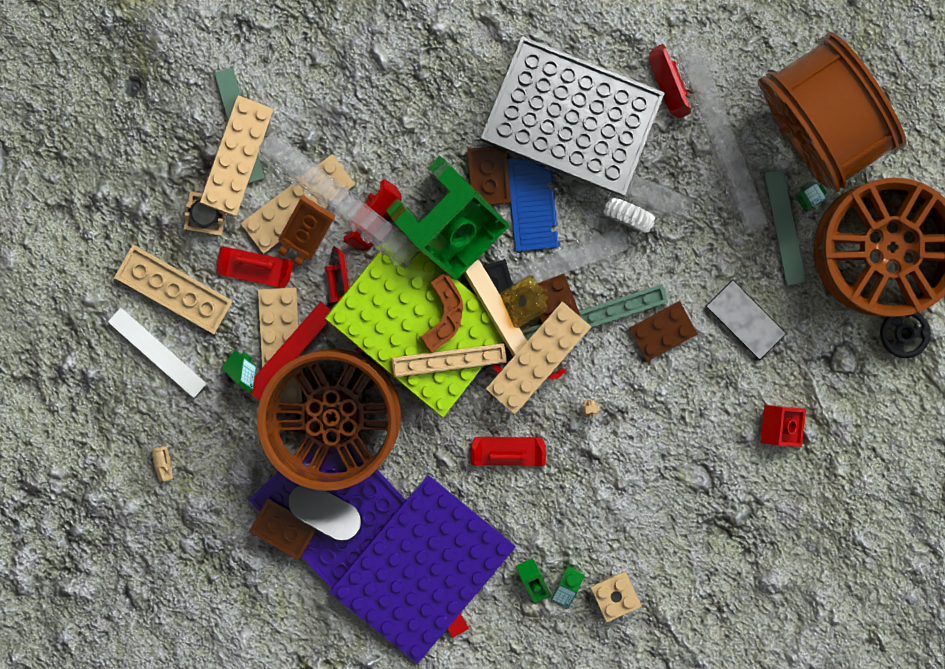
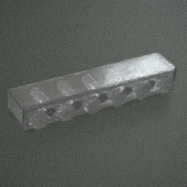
[513,225,630,288]

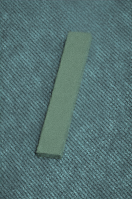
[215,68,265,183]
[764,169,806,286]

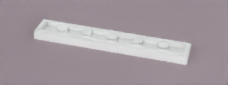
[108,308,207,398]

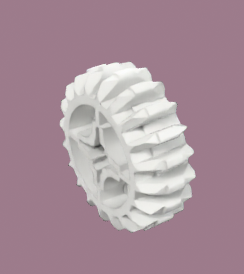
[603,197,655,233]

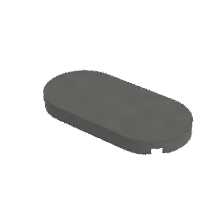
[288,485,361,541]

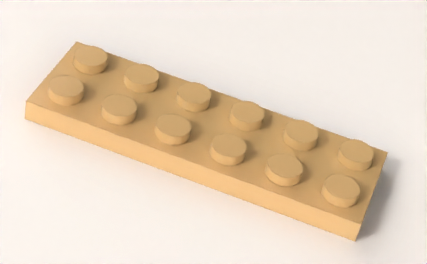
[199,95,273,217]
[241,154,355,254]
[114,244,234,334]
[258,288,303,403]
[486,301,591,414]

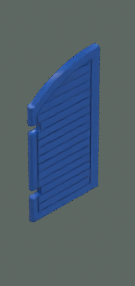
[507,158,559,251]

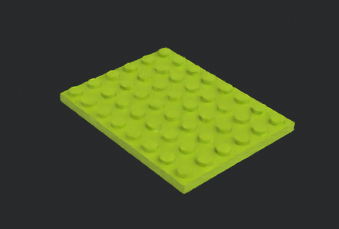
[324,229,503,418]

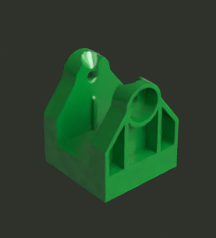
[386,155,510,280]

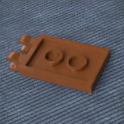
[278,195,336,266]

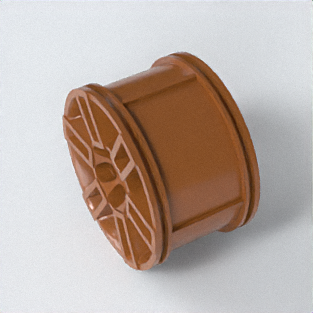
[757,32,907,194]
[813,178,945,316]
[257,349,401,491]

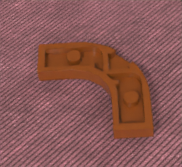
[419,272,463,353]

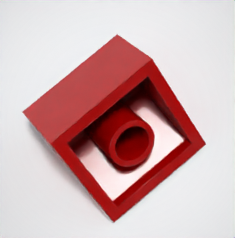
[760,405,806,447]

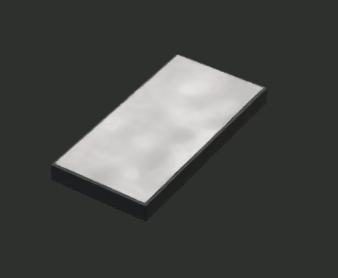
[705,279,787,361]

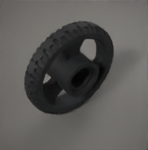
[880,312,931,358]

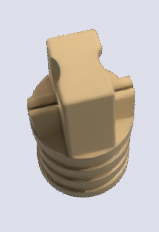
[581,399,599,418]
[151,446,173,481]

